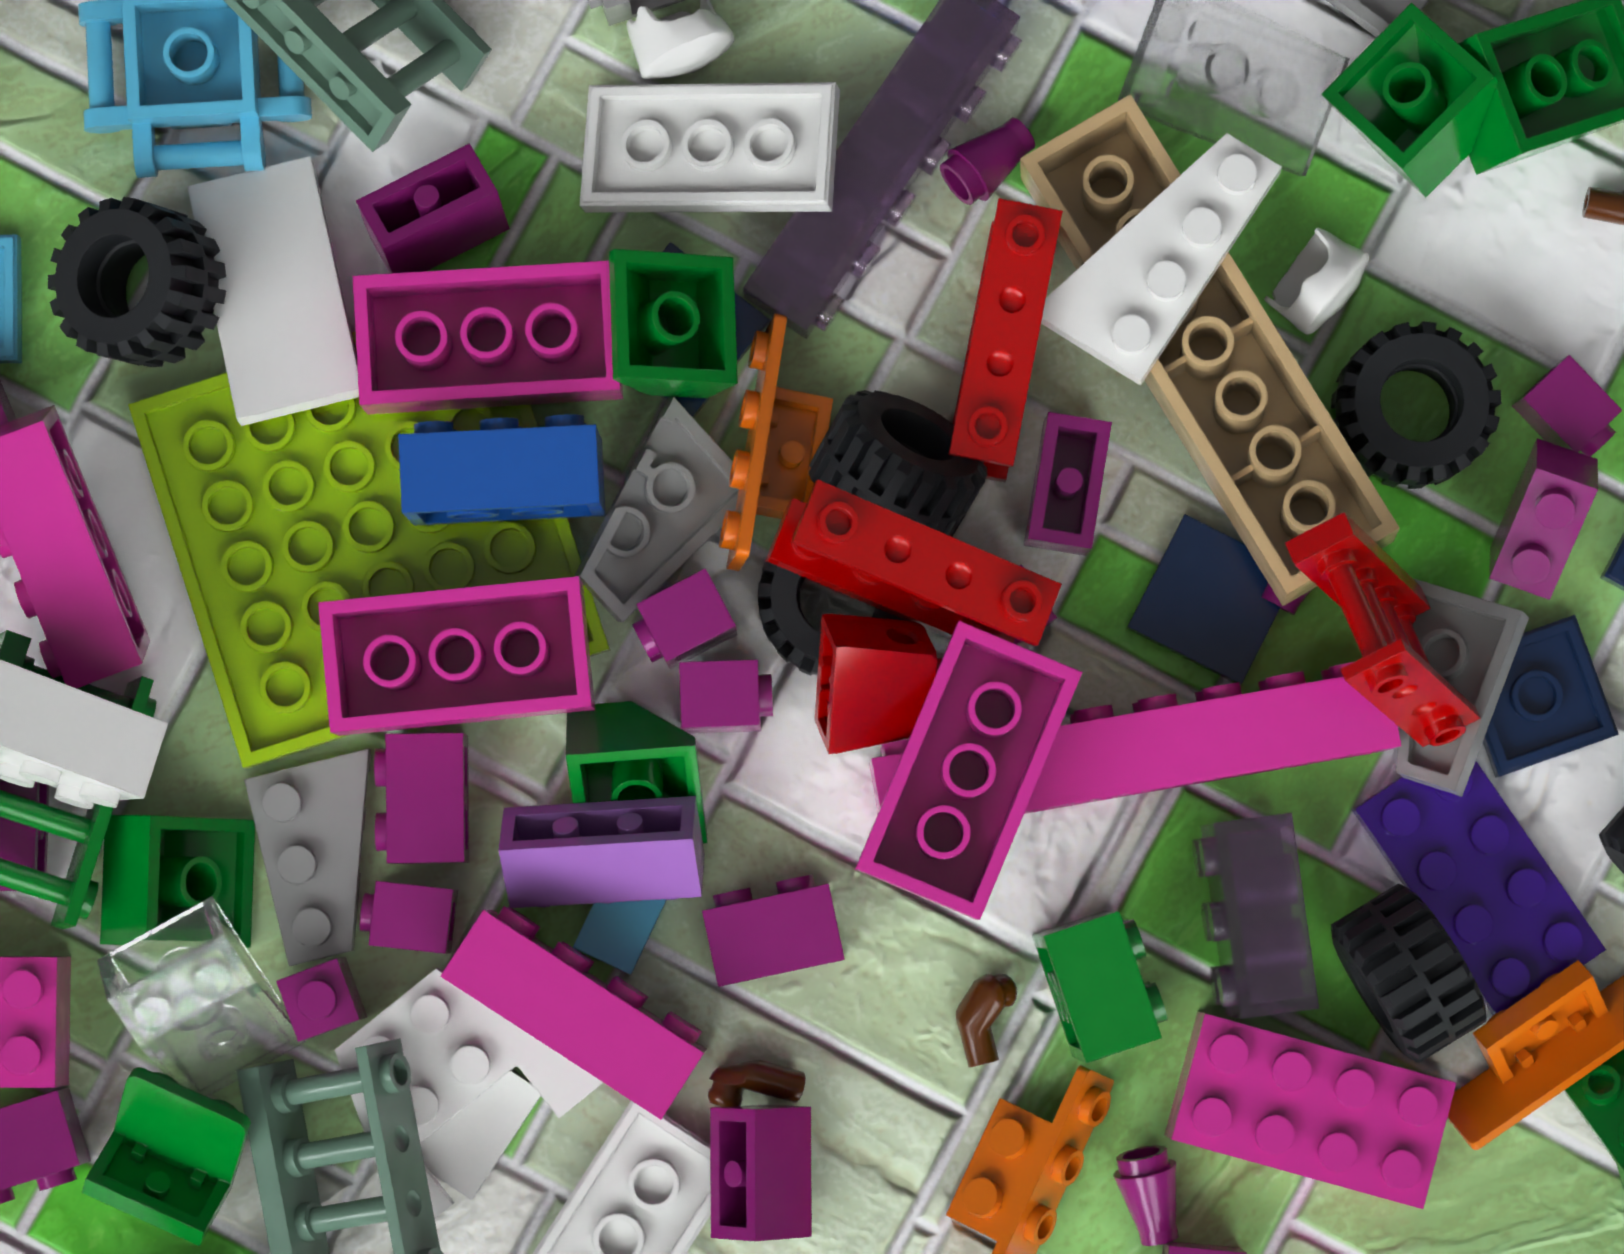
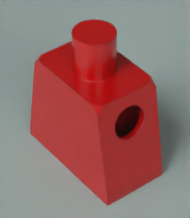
[814,614,943,754]

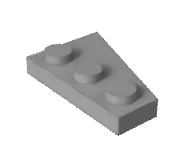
[575,397,739,622]
[1396,579,1529,797]
[244,749,371,966]

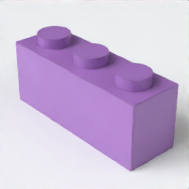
[498,796,705,908]

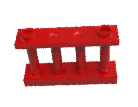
[949,198,1063,483]
[765,480,1062,647]
[1285,512,1481,747]

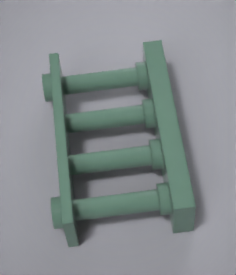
[223,0,492,152]
[237,1038,444,1254]

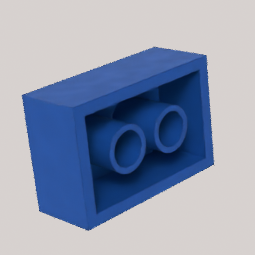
[398,414,606,526]

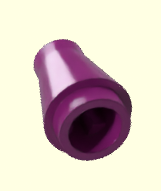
[940,117,1035,205]
[1113,1145,1179,1246]

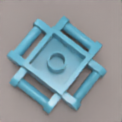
[78,0,312,178]

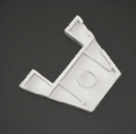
[335,968,603,1218]

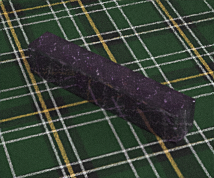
[743,0,1022,339]

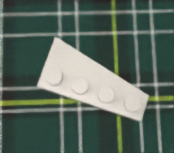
[1041,133,1282,386]

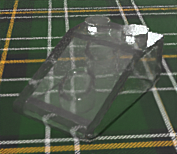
[1117,0,1350,176]
[97,896,306,1097]

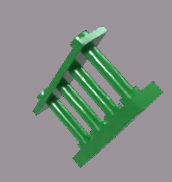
[0,630,157,929]

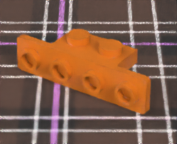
[719,313,833,571]
[1447,960,1624,1150]
[946,1065,1114,1254]

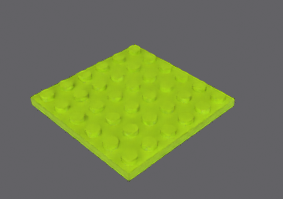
[128,331,611,769]

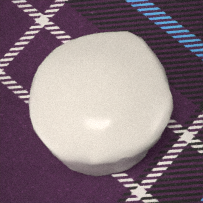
[627,0,735,79]
[1264,228,1369,335]

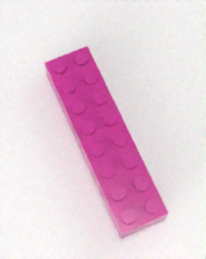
[869,662,1401,814]

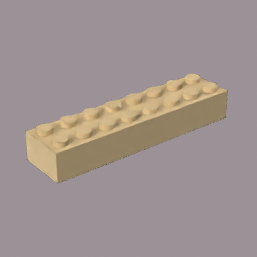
[1020,94,1400,606]

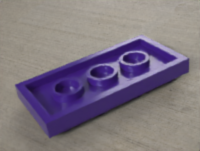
[1352,761,1606,1015]

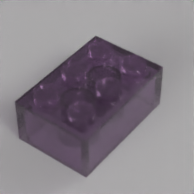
[1192,813,1319,1019]

